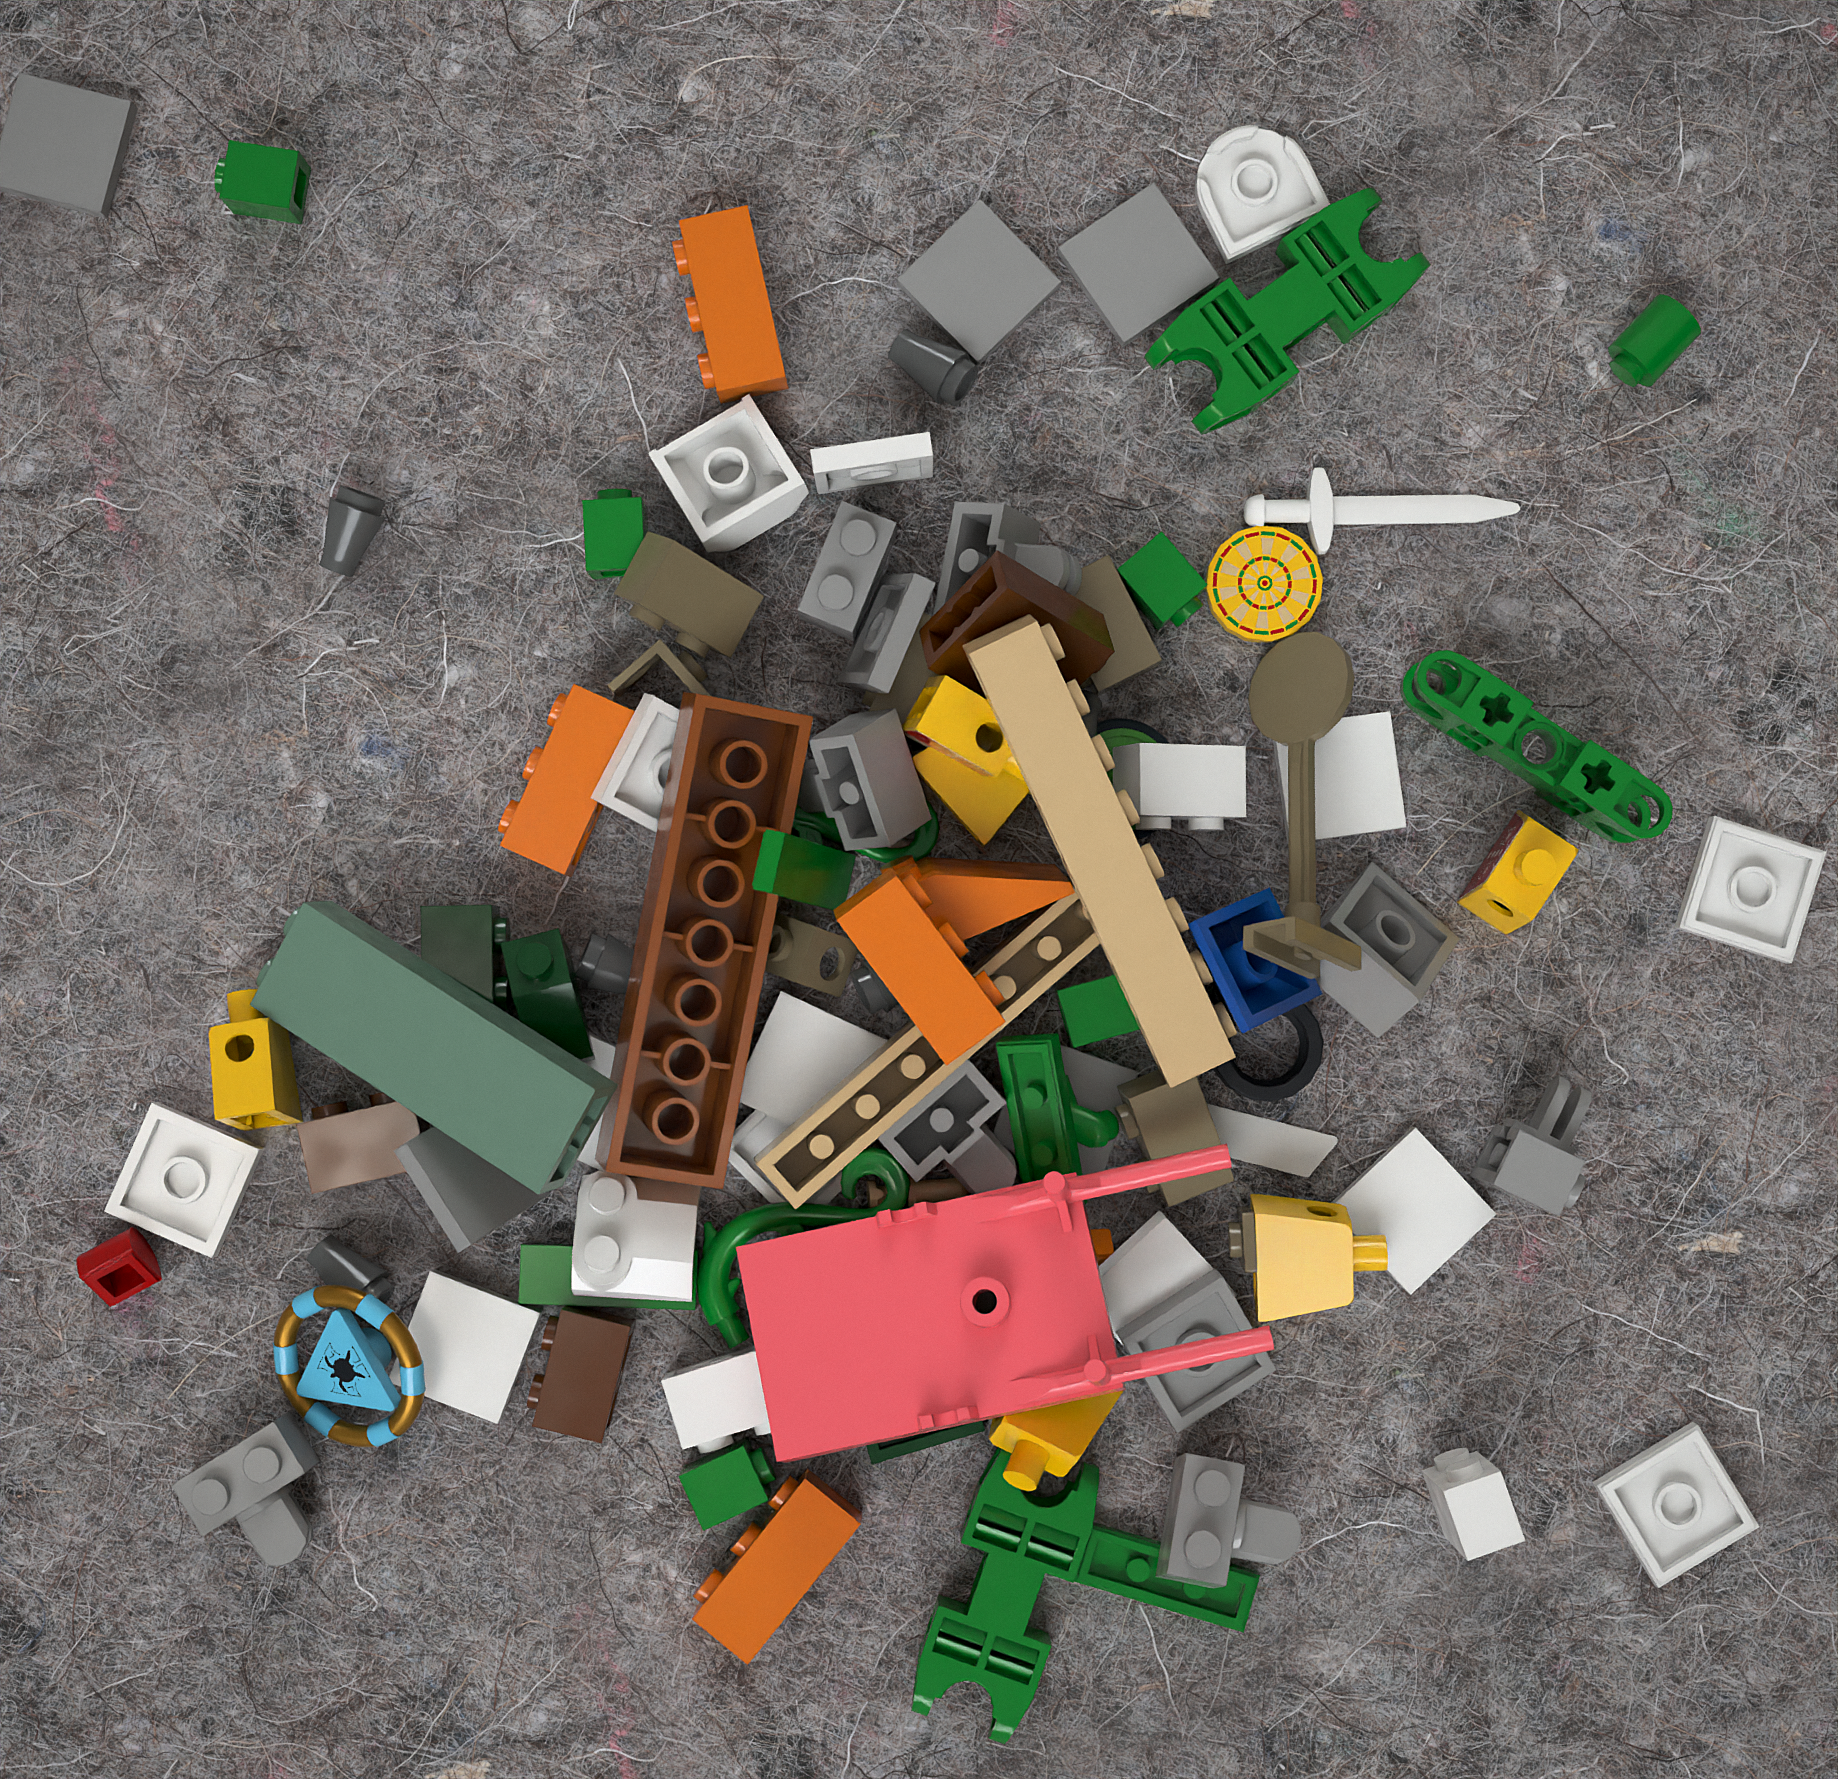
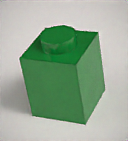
[214,140,311,224]
[582,489,648,579]
[1117,531,1208,630]
[1054,974,1140,1048]
[678,1437,776,1531]

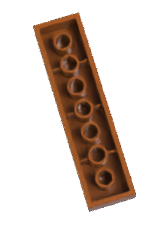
[595,692,813,1189]

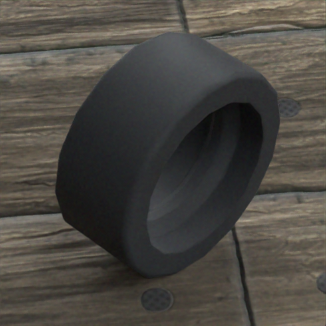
[1213,1003,1324,1102]

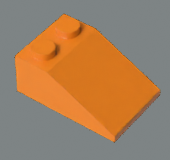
[872,855,1075,941]

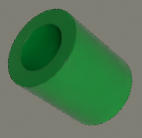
[1608,294,1701,387]

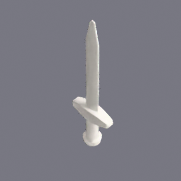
[1244,467,1520,554]

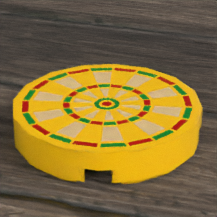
[1205,526,1323,643]

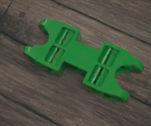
[1144,188,1431,435]
[1400,650,1673,843]
[911,1447,1099,1744]

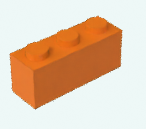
[672,205,789,404]
[498,684,635,877]
[833,867,1006,1066]
[692,1468,862,1665]

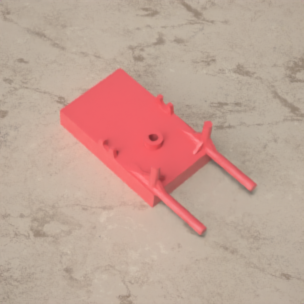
[736,1143,1275,1463]

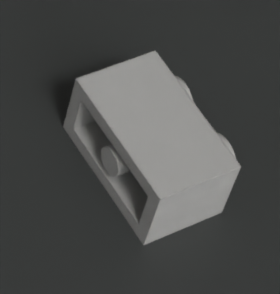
[797,501,897,641]

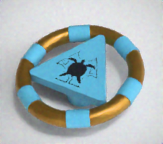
[273,1285,426,1447]

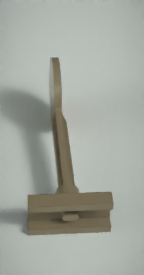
[1243,632,1361,979]

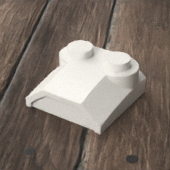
[648,394,809,553]
[571,1170,702,1302]

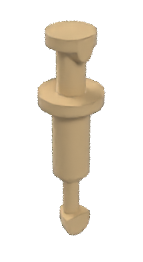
[867,1173,970,1209]

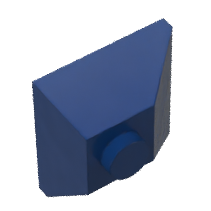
[1188,887,1323,1034]

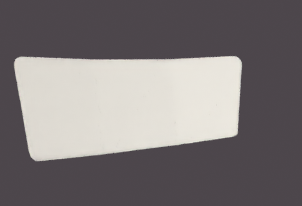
[1207,1104,1338,1177]

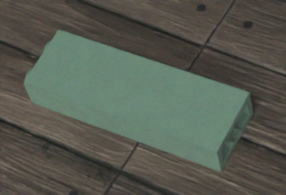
[250,901,618,1195]

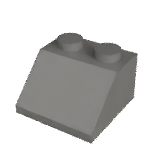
[1315,861,1460,1038]

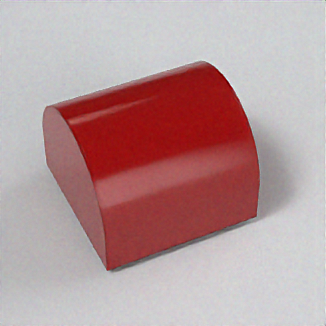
[76,1227,162,1307]

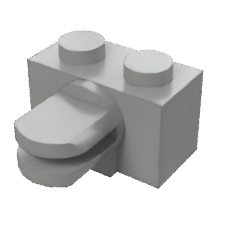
[933,501,1082,615]
[797,708,932,851]
[878,1059,1017,1195]
[1470,1075,1592,1216]
[171,1411,320,1566]
[1155,1453,1301,1589]

